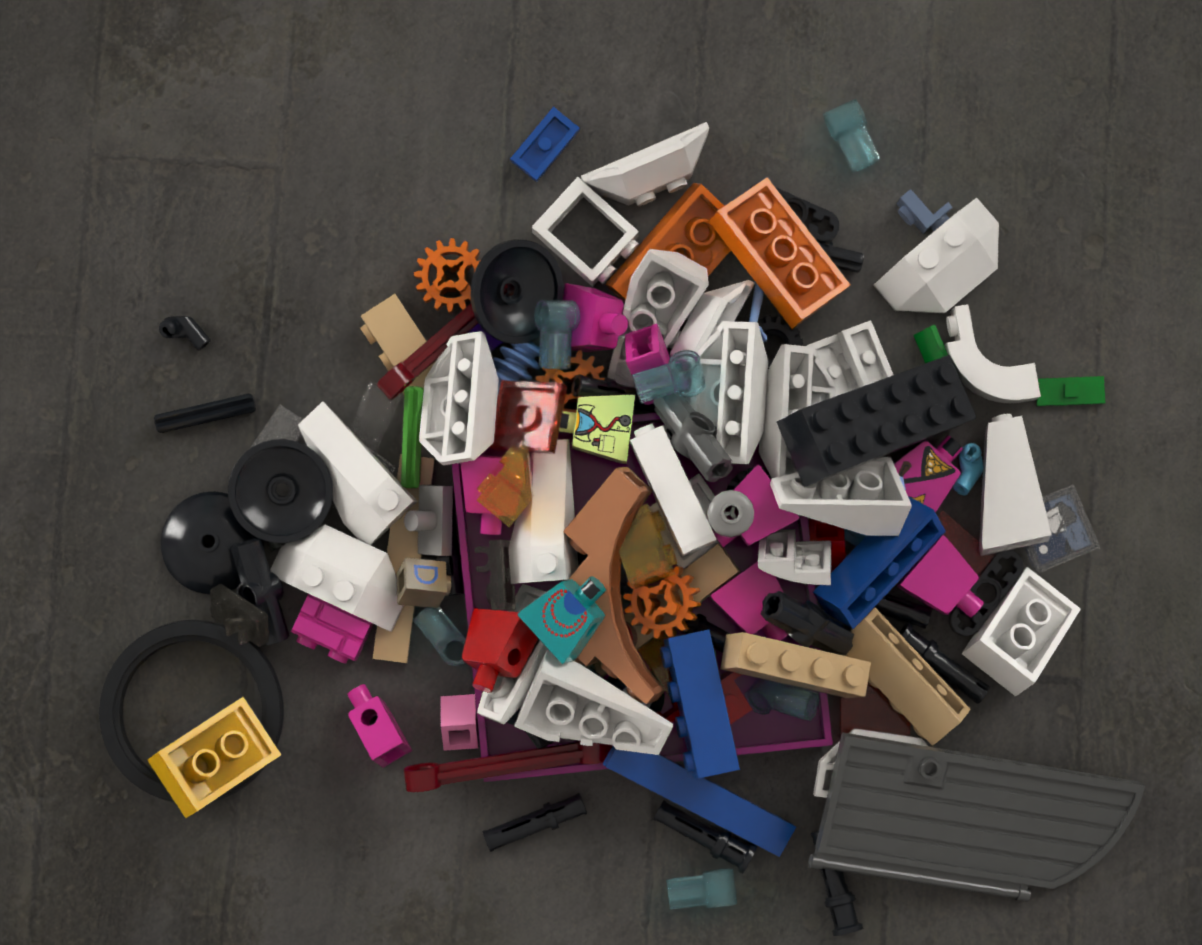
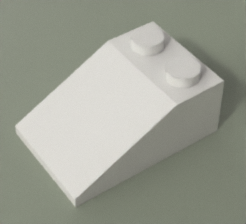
[962,567,1081,696]

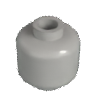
[707,490,755,538]

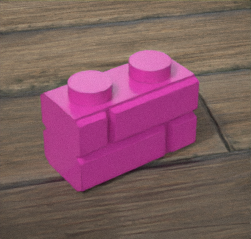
[291,594,373,664]

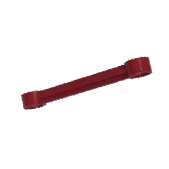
[376,284,508,401]
[404,740,612,792]

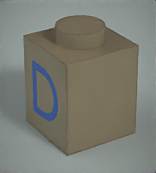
[396,557,451,608]

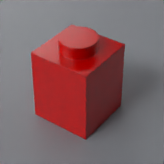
[809,519,846,572]

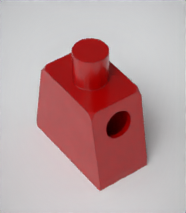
[462,608,538,693]

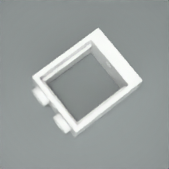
[532,177,639,287]

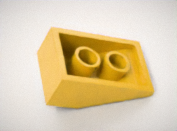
[147,697,281,818]

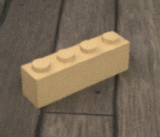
[360,294,435,394]
[844,607,971,746]
[720,632,871,698]

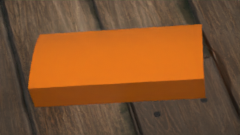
[709,178,851,329]
[605,183,731,302]

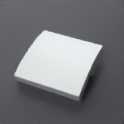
[806,320,893,395]
[758,529,831,585]

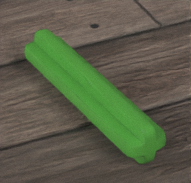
[401,386,424,488]

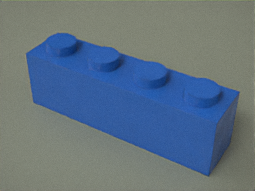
[813,496,946,629]
[660,630,740,779]

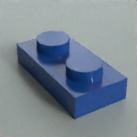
[510,107,580,182]

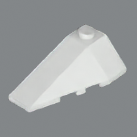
[607,249,709,388]
[298,401,418,545]
[508,439,578,584]
[770,457,912,536]
[477,584,550,725]
[514,650,673,755]

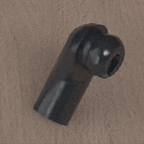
[159,316,211,351]

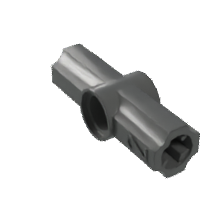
[653,388,733,482]

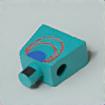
[517,576,606,664]

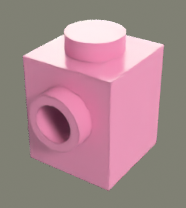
[441,694,478,751]

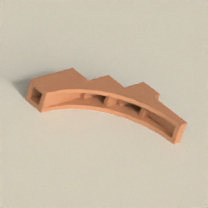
[563,467,666,704]

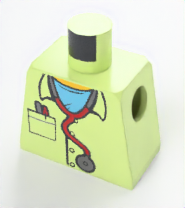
[553,395,635,464]

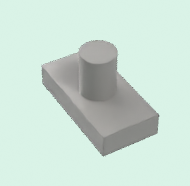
[404,485,453,556]

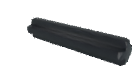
[154,393,256,433]

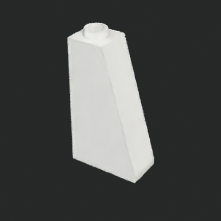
[979,414,1052,556]
[630,423,716,557]

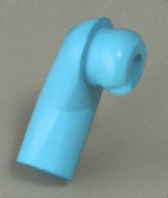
[953,443,984,496]

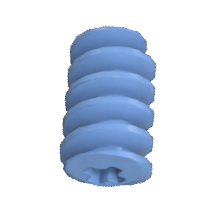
[493,341,549,411]

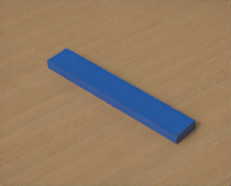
[603,746,796,857]

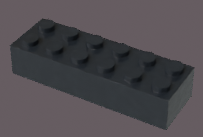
[776,355,977,487]

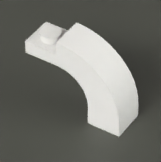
[944,304,1041,403]

